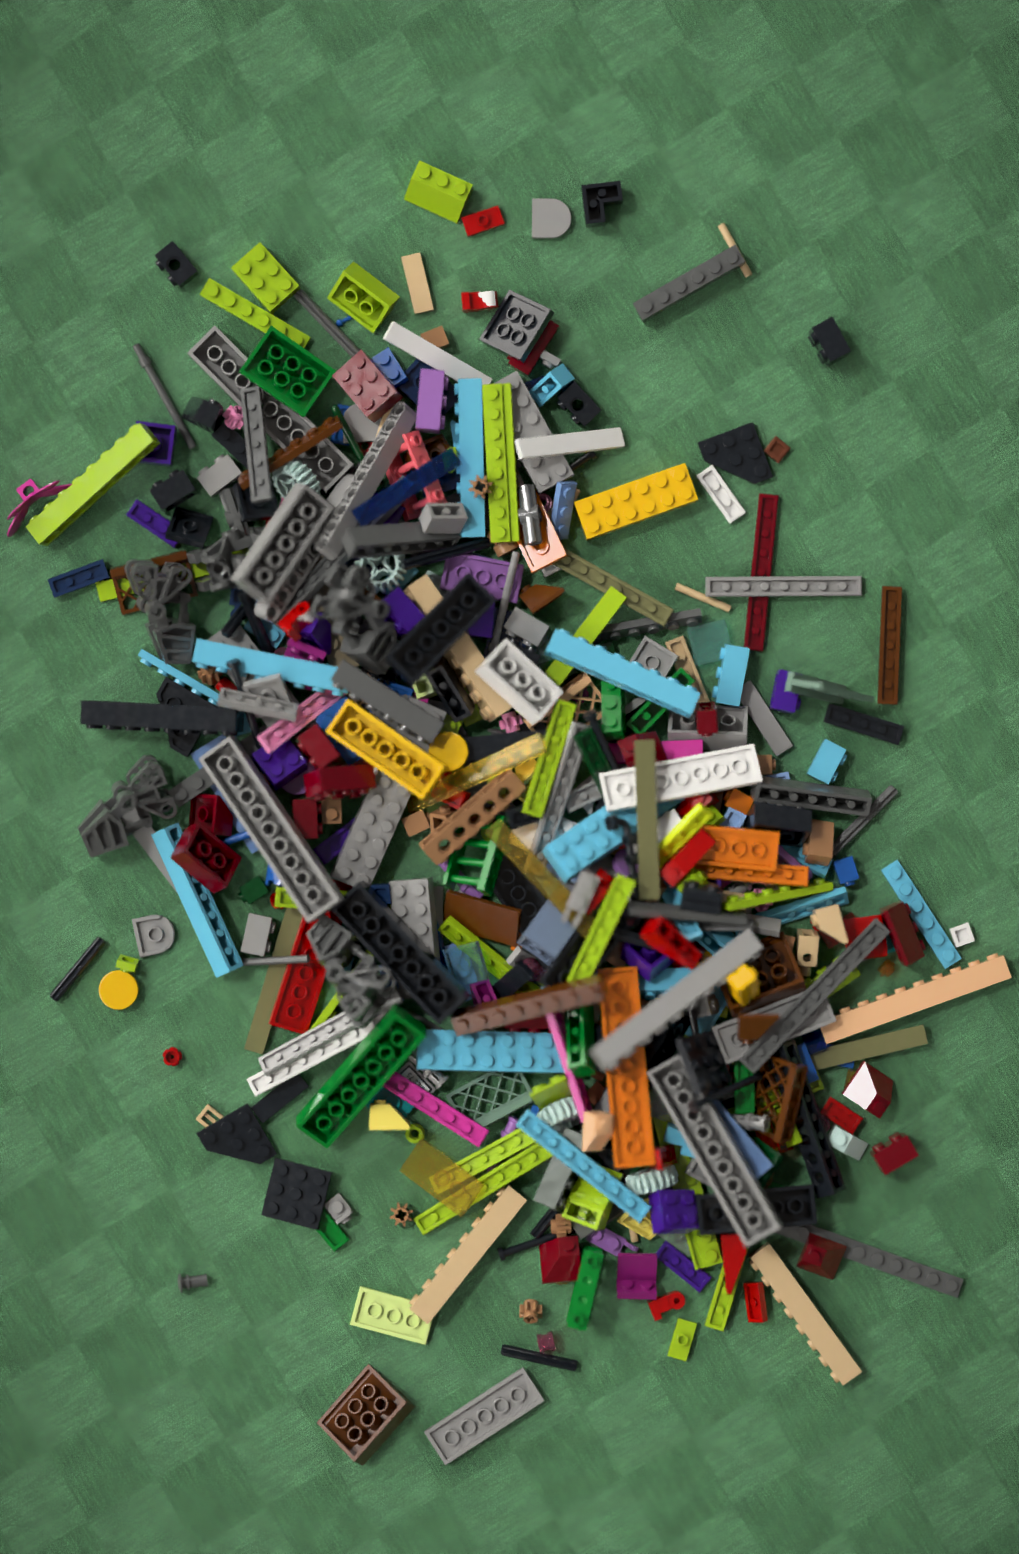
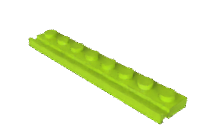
[482,383,520,543]
[652,1113,723,1270]

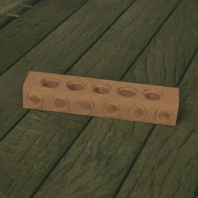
[419,766,526,865]

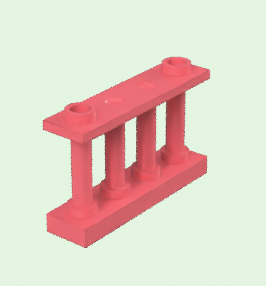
[386,430,447,522]

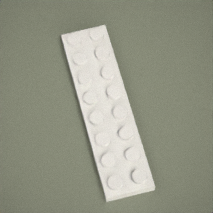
[599,744,763,813]

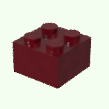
[293,799,323,839]
[869,1132,919,1176]

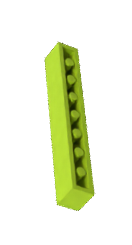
[26,423,160,547]

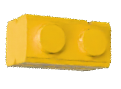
[727,965,761,1006]

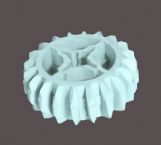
[272,458,321,499]
[354,554,407,594]
[536,1097,581,1134]
[625,1165,678,1195]

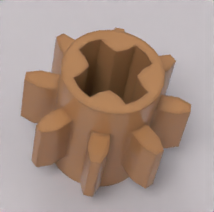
[468,475,493,499]
[197,666,223,685]
[389,1202,413,1227]
[551,1214,571,1238]
[519,1299,543,1324]

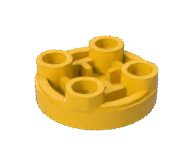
[428,732,469,772]
[99,970,139,1010]

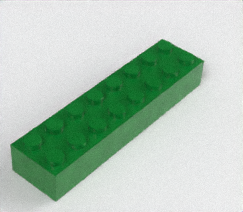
[296,1004,427,1149]

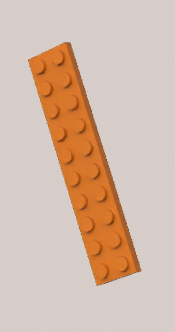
[597,966,655,1168]

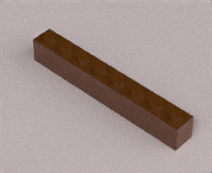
[450,974,609,1036]

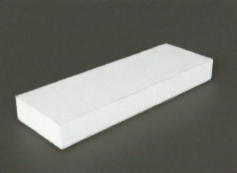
[696,465,746,524]

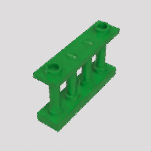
[442,815,510,896]
[566,1244,604,1331]

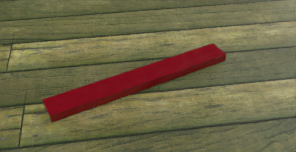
[743,493,779,651]

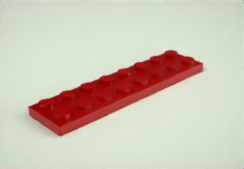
[268,878,353,1034]

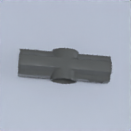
[517,484,543,546]
[219,487,250,537]

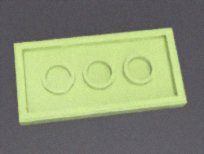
[350,1286,433,1345]

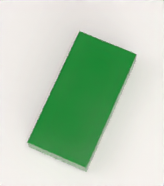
[316,1209,350,1252]

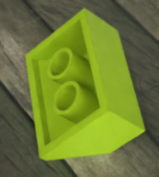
[404,160,473,224]
[327,261,400,333]

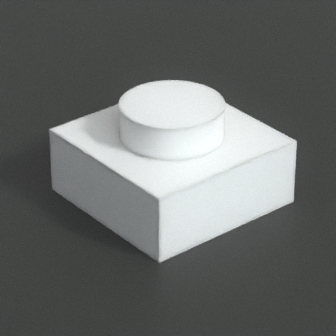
[949,922,975,948]

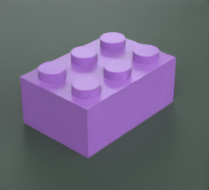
[416,369,449,434]

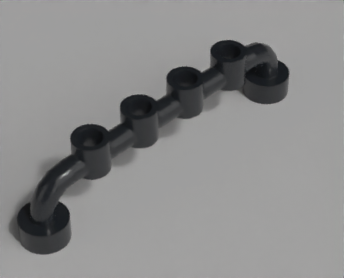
[605,814,646,930]

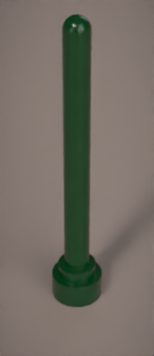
[331,405,384,490]

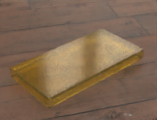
[399,1139,484,1217]

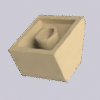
[810,904,848,944]

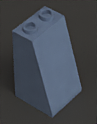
[516,880,586,966]

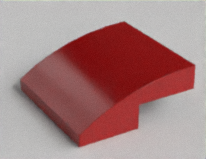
[843,914,888,960]

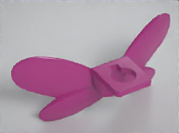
[7,479,72,537]

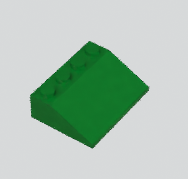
[238,325,336,418]

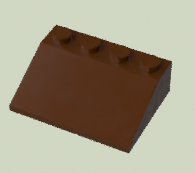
[720,931,807,1019]
[317,1364,415,1466]

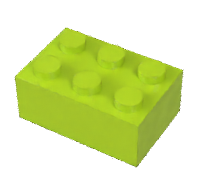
[231,242,300,314]

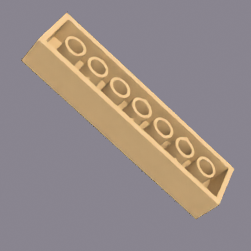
[403,574,512,723]

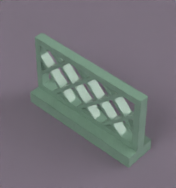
[785,671,874,705]
[445,1072,534,1128]

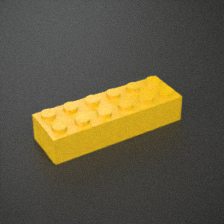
[574,463,698,541]
[325,699,448,800]

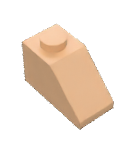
[582,1111,613,1152]

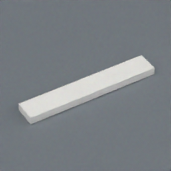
[383,322,492,385]
[515,427,625,460]

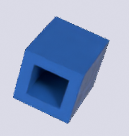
[832,856,859,887]

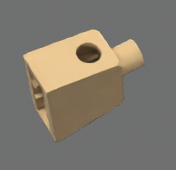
[795,928,819,976]

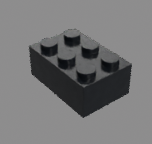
[744,801,812,848]

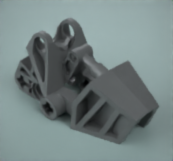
[186,527,265,592]
[124,559,196,664]
[312,564,398,675]
[78,754,177,857]
[306,915,396,1029]

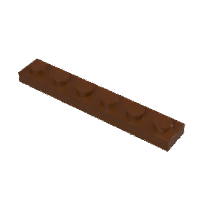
[238,415,343,490]
[877,586,902,705]

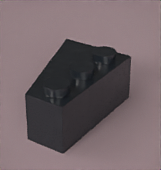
[181,397,225,434]

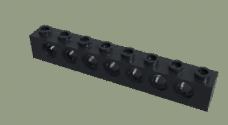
[769,1040,846,1198]

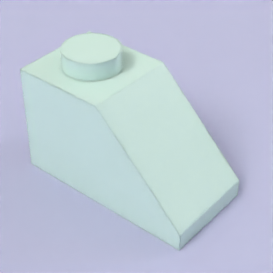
[828,1125,868,1161]

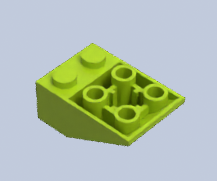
[529,1074,573,1111]
[561,1165,623,1230]

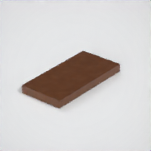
[443,889,522,947]

